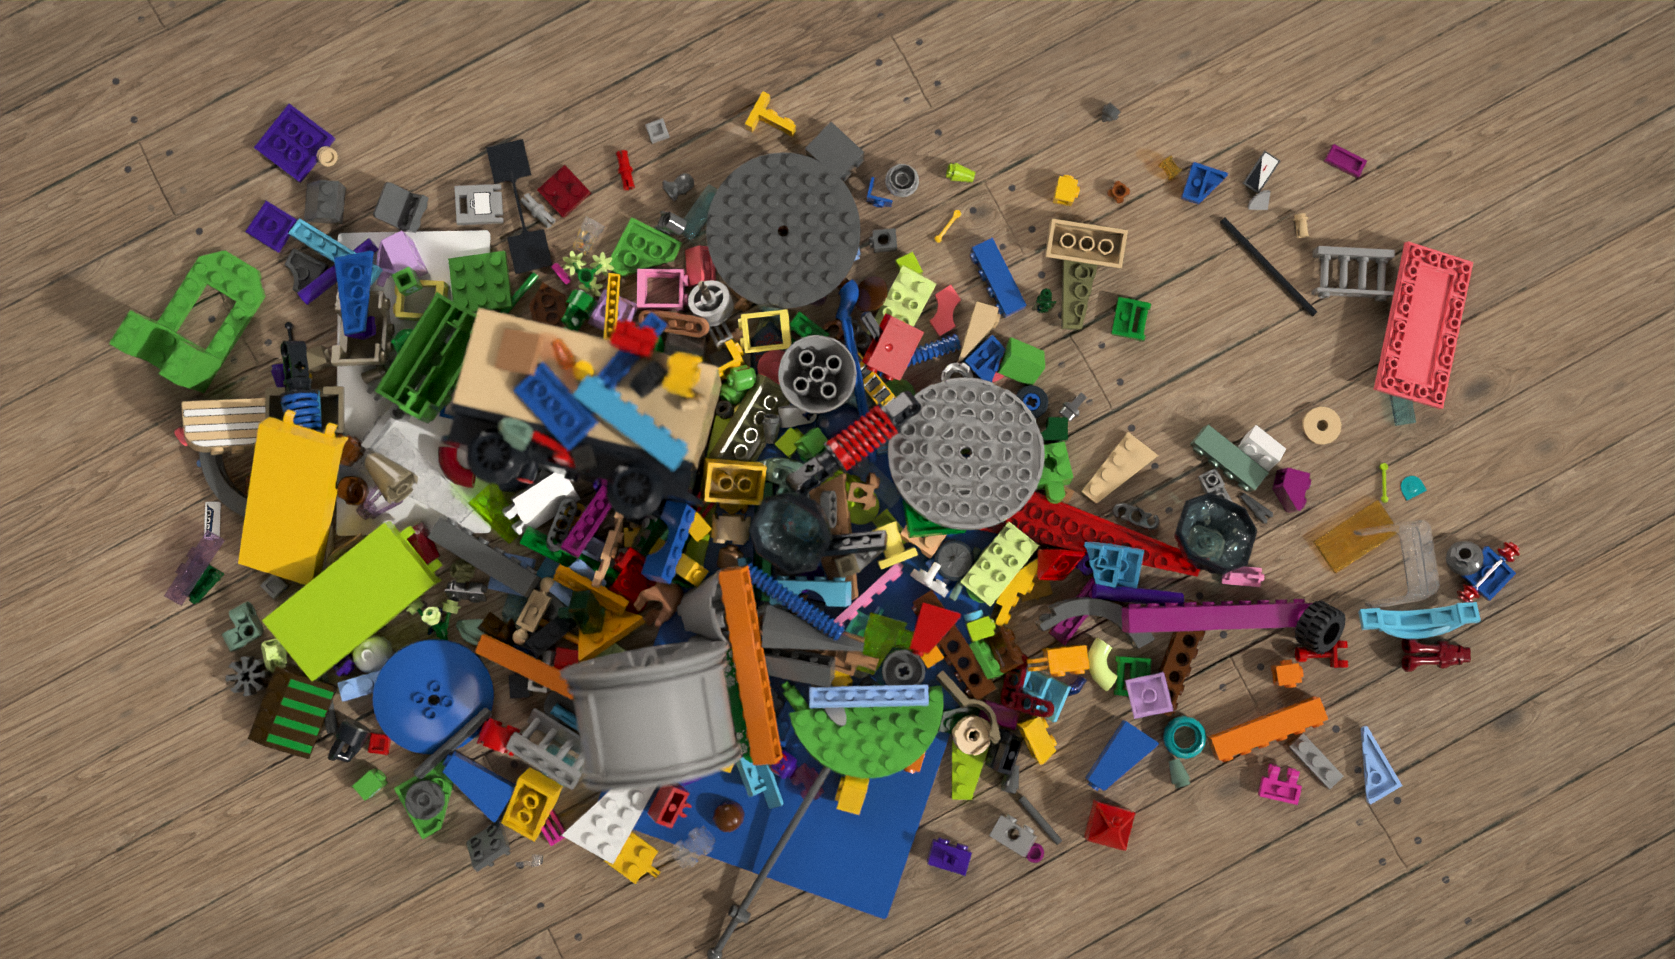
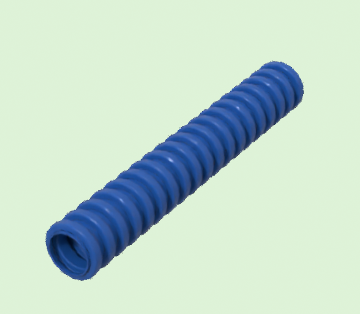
[876,334,961,377]
[746,563,845,641]

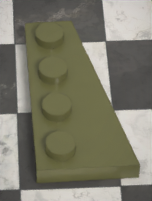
[1061,260,1097,330]

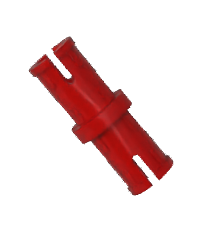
[616,150,635,190]

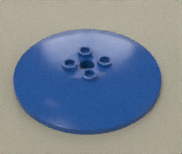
[373,639,494,755]

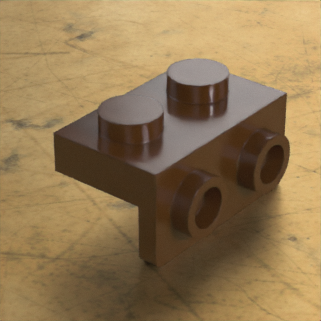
[987,625,1024,673]

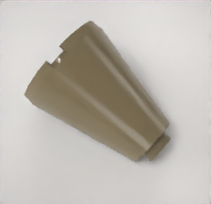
[364,452,418,504]

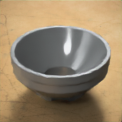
[1446,541,1484,576]

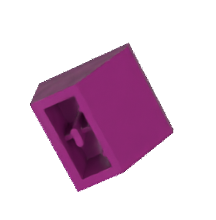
[1272,467,1311,513]

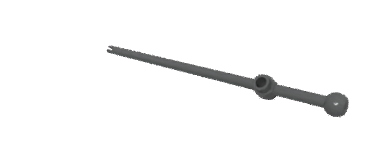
[707,766,830,959]

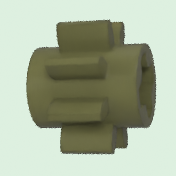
[450,559,475,583]

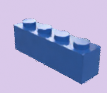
[970,238,1027,318]

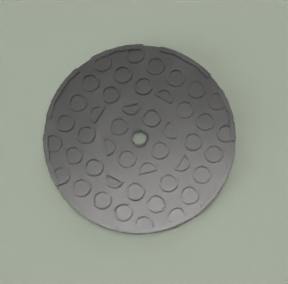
[706,152,861,309]

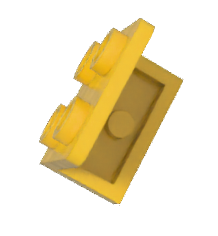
[718,339,745,381]

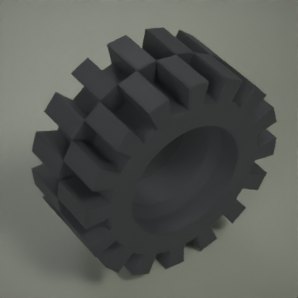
[629,360,668,398]

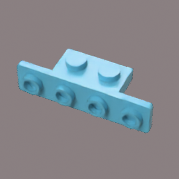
[736,757,784,809]

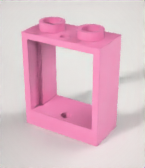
[637,269,688,311]

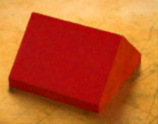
[1037,549,1086,581]

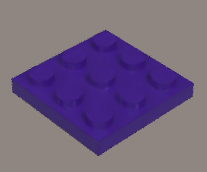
[254,104,336,183]

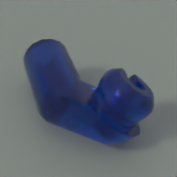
[1065,675,1087,696]

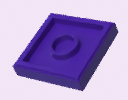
[245,200,298,253]

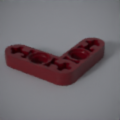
[1001,653,1054,718]

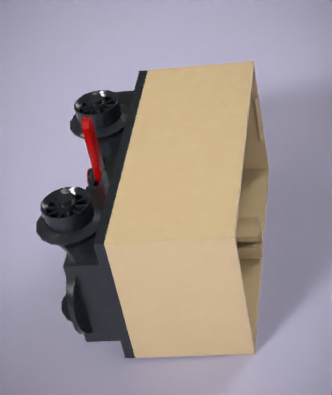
[440,308,722,525]

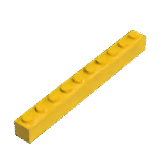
[603,273,620,340]

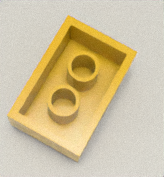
[701,458,767,505]

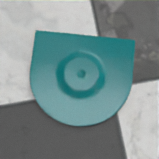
[1401,476,1427,501]

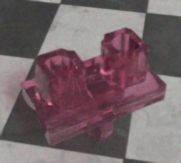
[790,763,824,801]

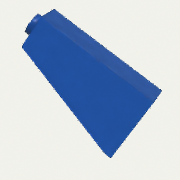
[1085,720,1159,791]
[442,751,516,823]

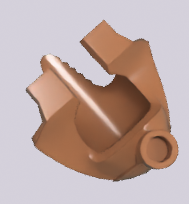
[633,581,684,627]

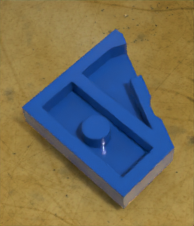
[1181,162,1228,205]

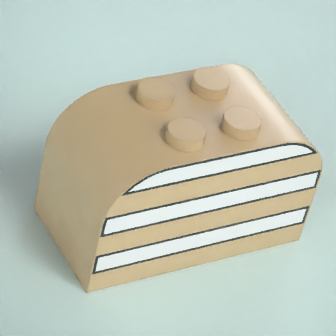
[182,398,265,455]

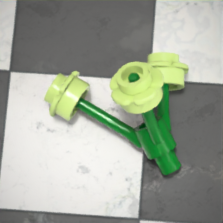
[406,598,461,641]

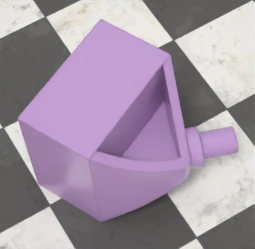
[376,231,428,287]

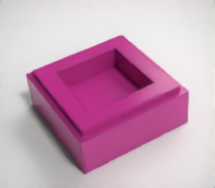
[551,263,571,285]

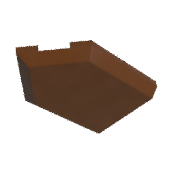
[529,282,567,329]

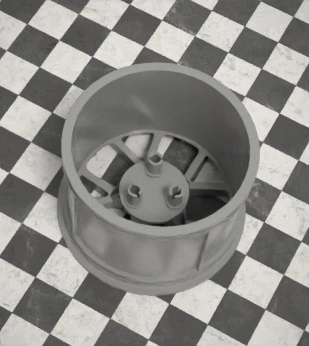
[560,640,742,791]

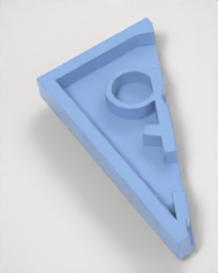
[1361,726,1402,805]

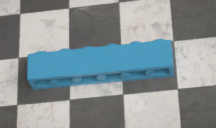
[573,375,690,470]

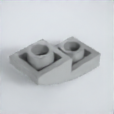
[1198,468,1233,502]

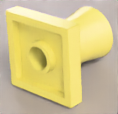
[872,521,918,570]

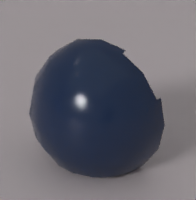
[815,402,860,441]

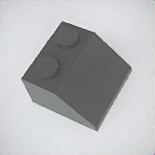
[304,180,346,224]

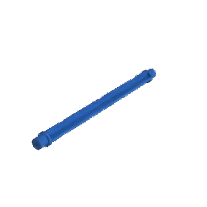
[840,309,877,462]

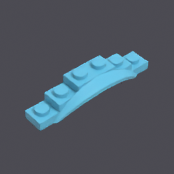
[1358,602,1481,639]

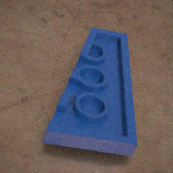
[334,251,374,335]

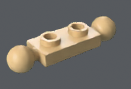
[513,577,555,645]

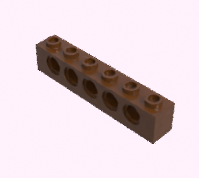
[911,590,996,700]
[1158,599,1205,717]

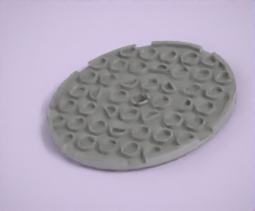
[888,378,1045,530]

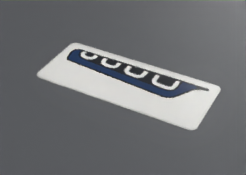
[204,502,221,539]

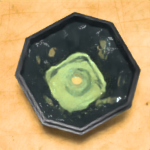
[749,491,833,575]
[1174,493,1257,575]

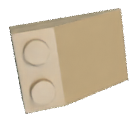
[957,301,1001,363]

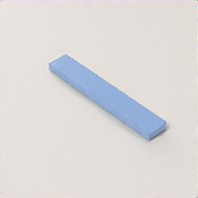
[809,685,929,708]

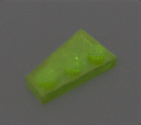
[468,483,519,544]
[856,612,908,675]

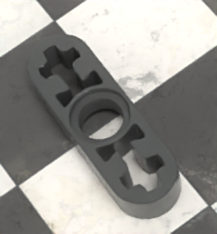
[545,498,577,551]

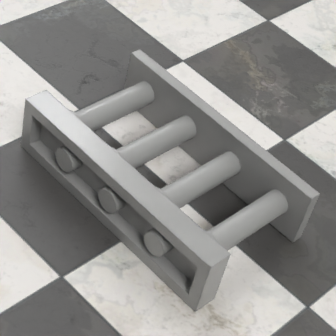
[1311,246,1395,301]
[506,708,584,790]

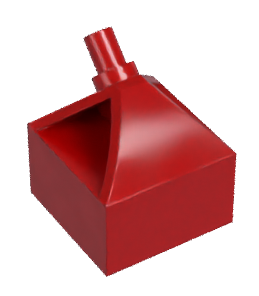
[1084,800,1135,851]

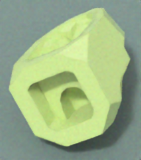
[261,639,287,673]

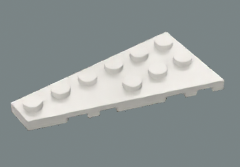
[562,787,656,864]

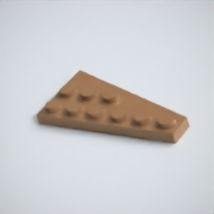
[807,474,858,600]

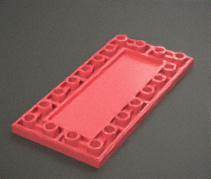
[1373,241,1473,409]

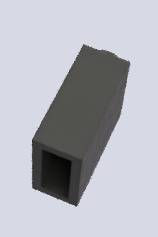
[805,122,864,182]

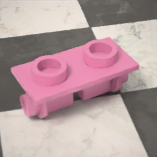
[1222,566,1264,587]

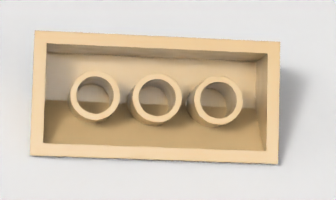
[1046,219,1128,269]

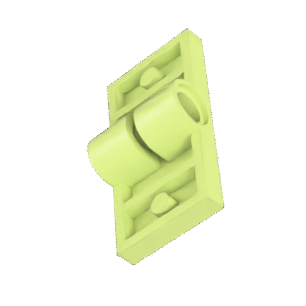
[867,265,937,336]
[960,521,1039,606]

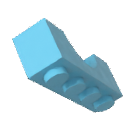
[770,575,851,607]

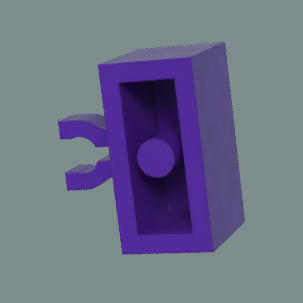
[927,837,972,876]

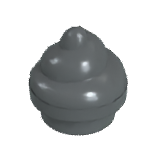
[1102,102,1121,122]

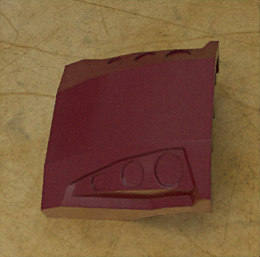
[407,521,441,564]

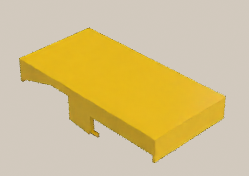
[238,410,348,585]

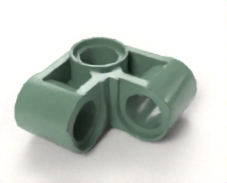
[765,460,795,509]
[222,601,264,652]

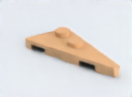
[592,512,624,588]

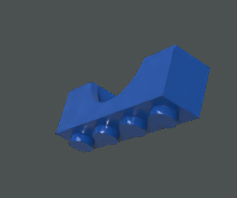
[641,500,695,584]

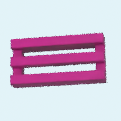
[541,809,566,846]

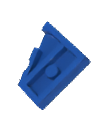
[964,335,1005,383]

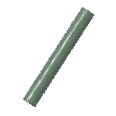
[949,547,981,601]

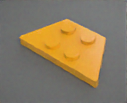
[578,609,645,662]

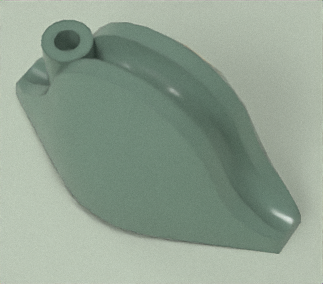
[456,619,485,648]

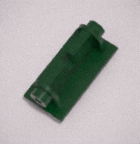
[1032,288,1056,313]
[183,564,224,604]

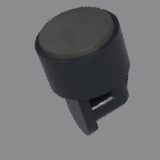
[328,719,370,763]

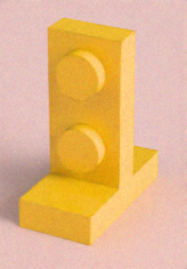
[745,91,796,137]

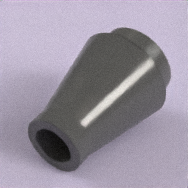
[762,414,781,444]
[1000,765,1020,794]

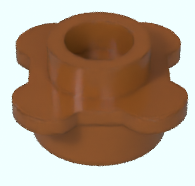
[1107,181,1130,204]

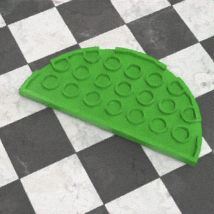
[789,685,943,779]

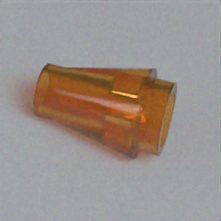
[551,338,576,370]

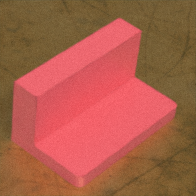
[685,245,716,287]

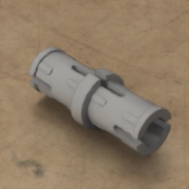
[520,193,556,228]

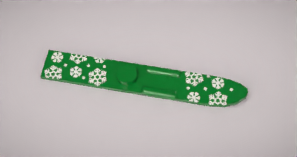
[724,647,753,763]

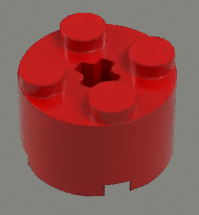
[476,718,522,756]

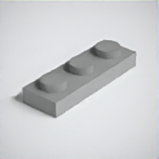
[1288,733,1344,789]

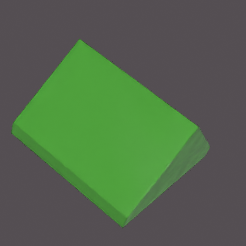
[997,337,1045,386]

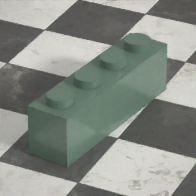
[1190,425,1269,492]

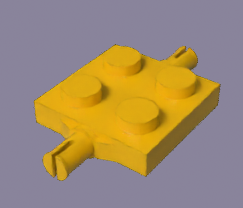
[604,831,661,884]

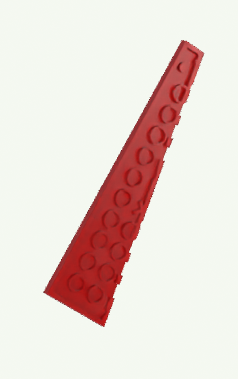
[977,491,1200,577]

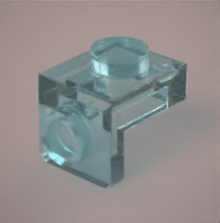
[502,594,528,626]

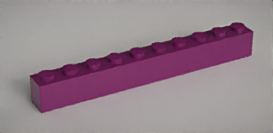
[1122,599,1313,633]

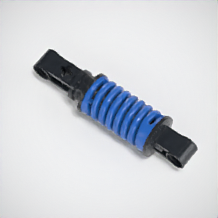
[280,341,323,433]

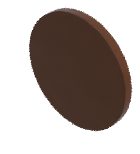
[855,276,888,312]

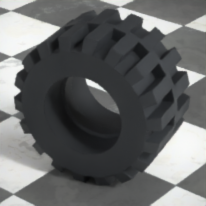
[1295,600,1346,654]

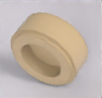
[317,146,338,166]

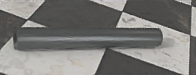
[1018,795,1062,845]

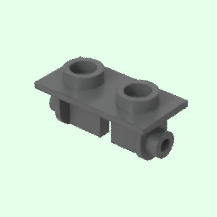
[445,580,487,603]

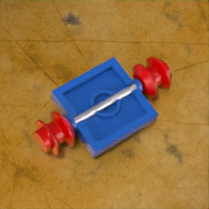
[1457,542,1520,603]

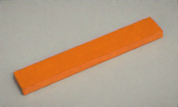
[475,634,574,701]

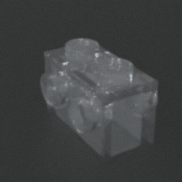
[671,825,716,869]

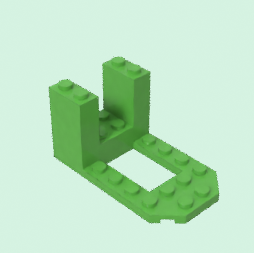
[109,250,266,393]

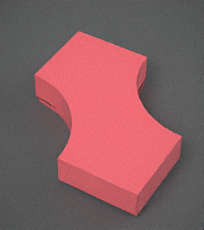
[929,285,961,337]

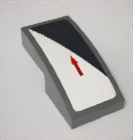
[1243,150,1280,194]

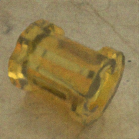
[1158,155,1183,181]

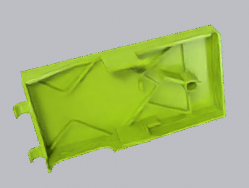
[262,521,443,681]

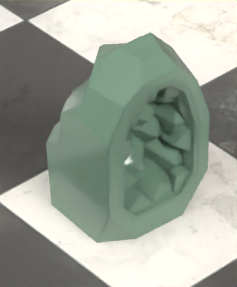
[499,418,533,451]

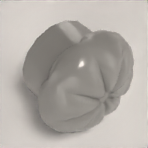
[885,164,919,197]

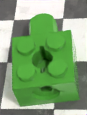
[1036,441,1074,504]

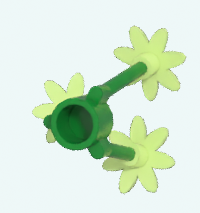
[563,251,614,297]

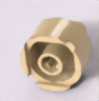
[711,513,751,545]

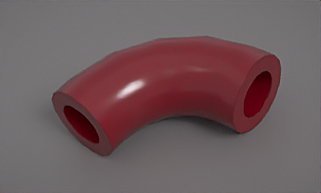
[438,446,476,488]

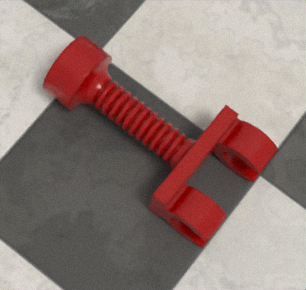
[1295,641,1348,668]

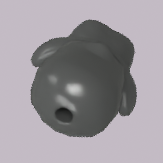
[662,173,695,202]

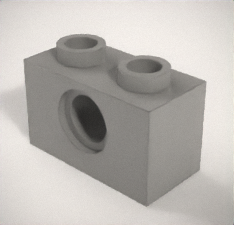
[989,814,1037,857]

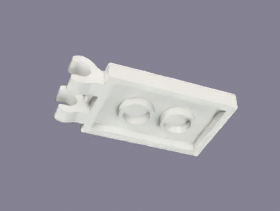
[502,472,580,535]

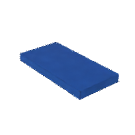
[513,362,599,451]

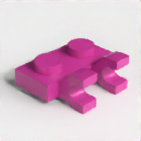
[1258,763,1302,805]

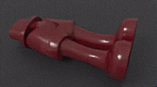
[1401,638,1471,672]

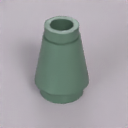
[1168,758,1191,788]

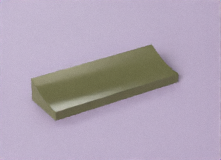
[700,374,791,474]

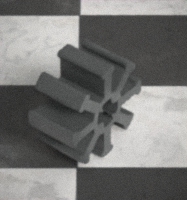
[226,656,272,696]

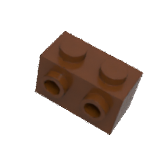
[337,434,366,467]

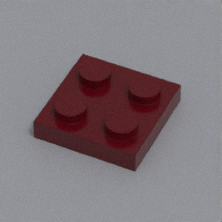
[537,165,591,218]

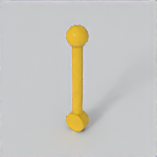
[934,210,961,243]

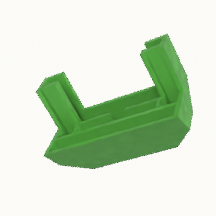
[375,292,477,423]

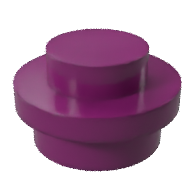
[1026,843,1044,863]

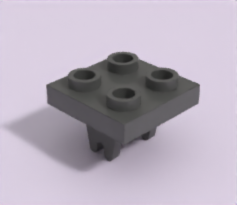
[466,820,511,872]

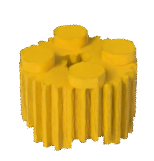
[663,352,702,398]

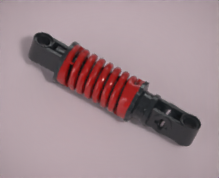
[785,391,921,496]

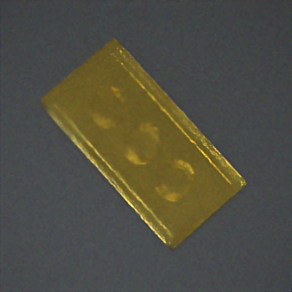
[1313,500,1399,574]

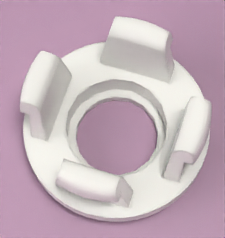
[941,363,973,382]

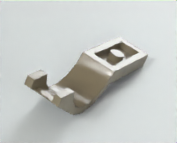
[936,670,1001,744]

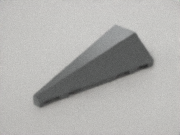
[762,604,864,651]

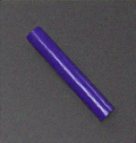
[298,238,379,305]
[1092,583,1184,606]

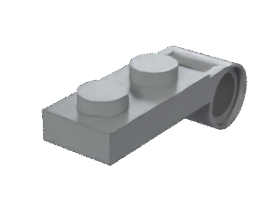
[361,403,411,451]

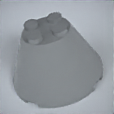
[778,335,857,413]
[677,568,732,647]

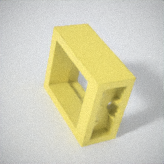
[393,280,449,321]
[738,309,792,353]

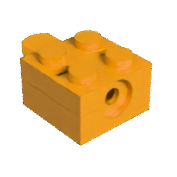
[1027,644,1090,677]

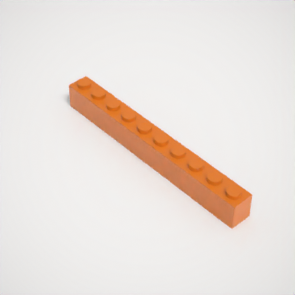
[718,566,783,765]

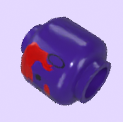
[769,750,798,779]

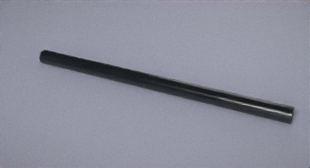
[1220,217,1318,317]

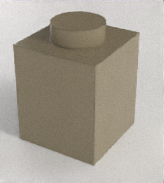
[307,345,333,373]

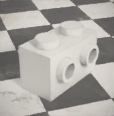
[1238,425,1286,471]

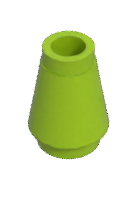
[946,162,975,183]

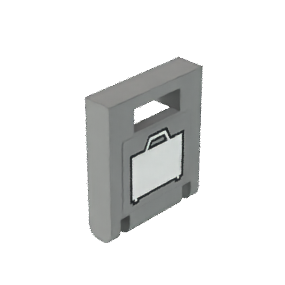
[454,184,504,225]

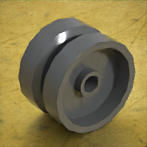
[881,649,925,685]

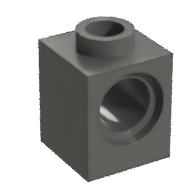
[869,228,897,253]

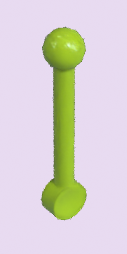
[1379,463,1389,503]

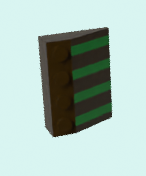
[247,664,338,759]

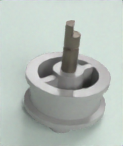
[688,280,734,327]

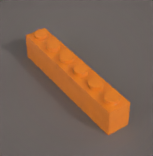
[1207,696,1329,762]

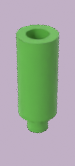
[781,681,810,712]

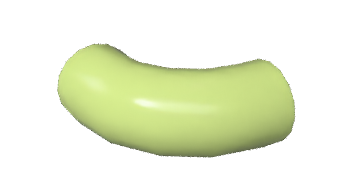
[1088,637,1117,691]

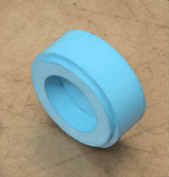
[963,609,984,623]

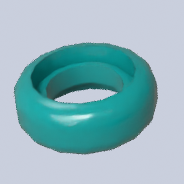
[1163,716,1206,759]

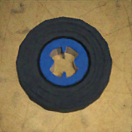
[1016,385,1049,419]

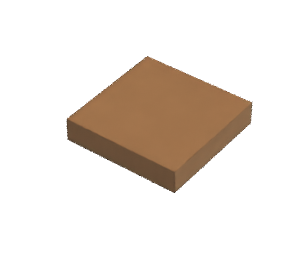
[495,329,544,376]

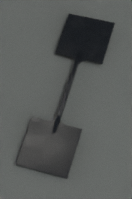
[486,139,553,274]

